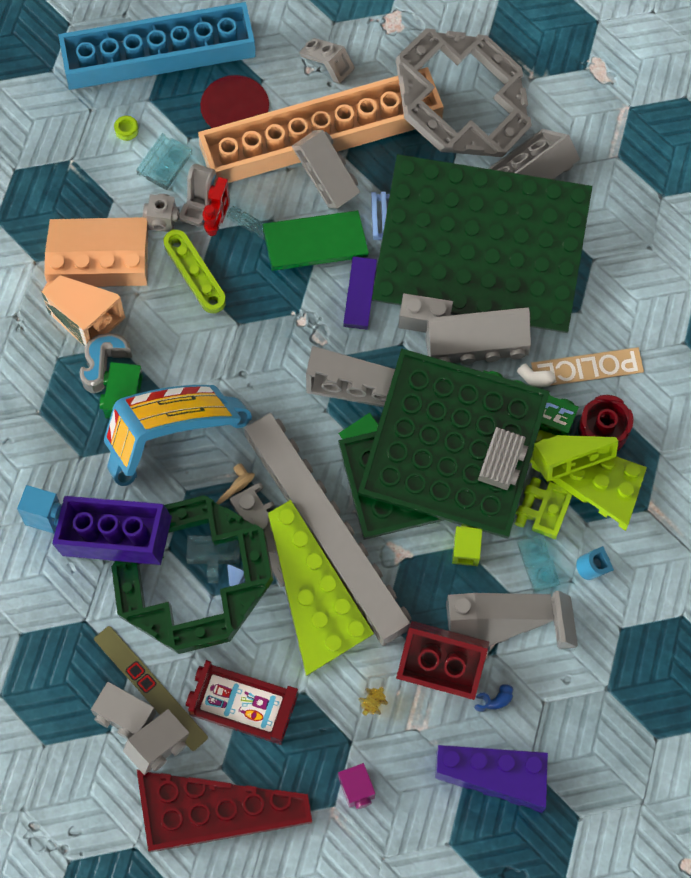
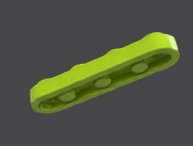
[164,230,226,314]

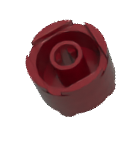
[578,395,634,451]

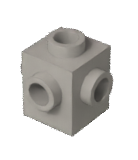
[143,194,180,232]

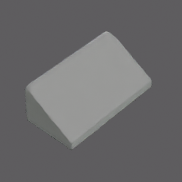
[551,591,578,649]

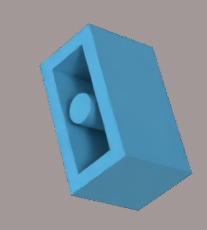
[17,485,62,534]

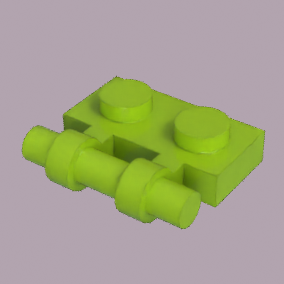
[514,477,572,540]

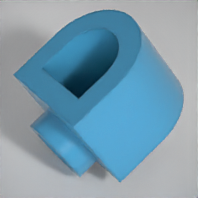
[576,546,614,580]

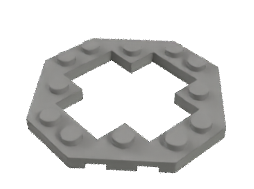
[396,28,532,157]

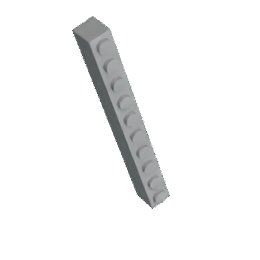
[244,413,411,646]

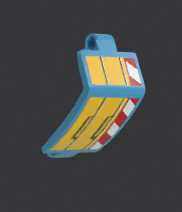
[104,385,252,486]

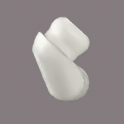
[517,363,556,388]

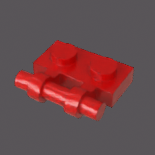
[202,177,230,236]

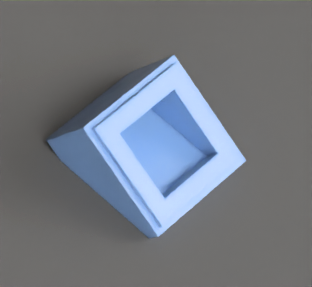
[227,564,245,586]

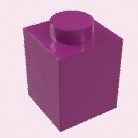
[338,763,375,809]

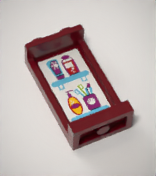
[186,660,299,745]

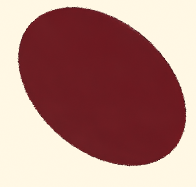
[200,75,269,128]

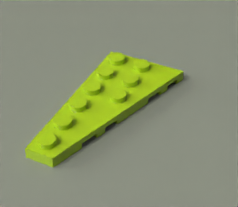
[530,429,647,531]
[268,500,374,676]

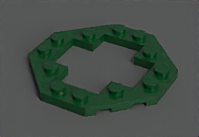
[111,495,274,654]

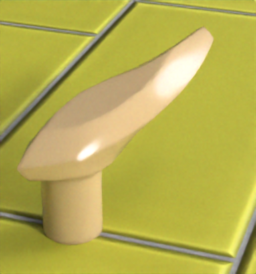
[216,463,255,504]

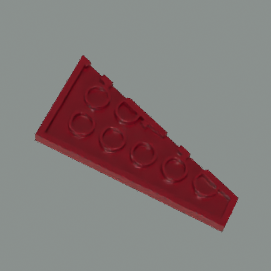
[137,769,312,853]

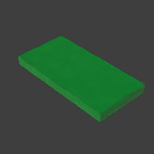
[262,210,369,271]

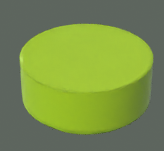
[114,116,139,141]

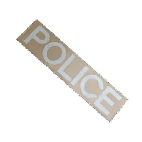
[531,347,644,386]

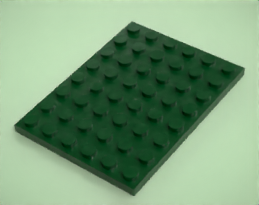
[372,154,593,333]

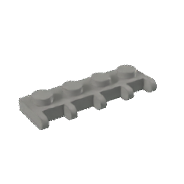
[229,483,285,587]

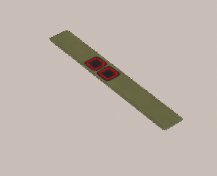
[94,626,208,751]

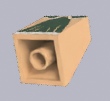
[41,275,125,347]

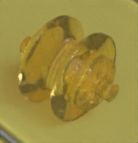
[358,687,388,716]

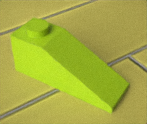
[533,435,618,482]

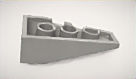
[446,593,554,646]

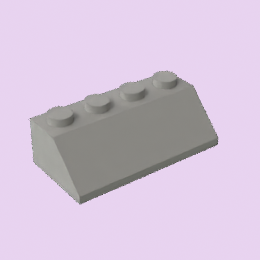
[488,129,580,180]
[425,307,531,365]

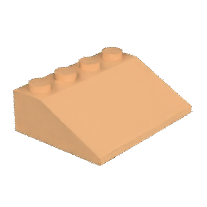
[44,217,148,287]

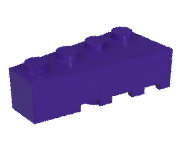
[435,745,548,813]

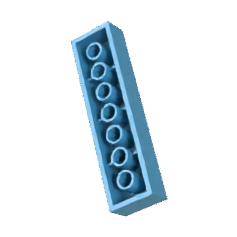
[58,2,256,90]

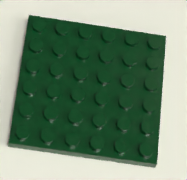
[358,348,550,539]

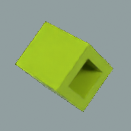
[452,525,482,566]

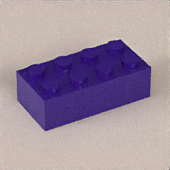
[52,496,172,565]

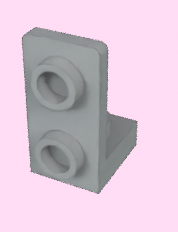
[299,38,355,84]

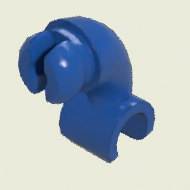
[474,684,513,712]

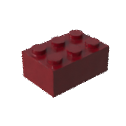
[396,621,490,700]

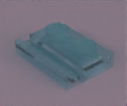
[136,133,192,190]

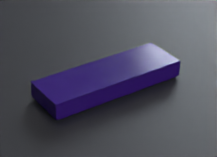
[343,257,377,330]

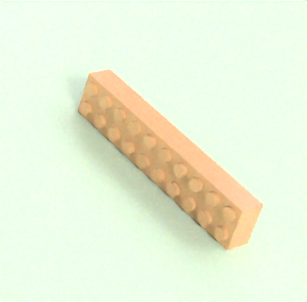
[198,67,444,185]

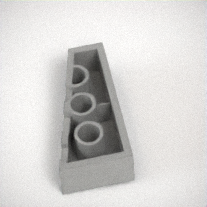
[306,346,395,407]

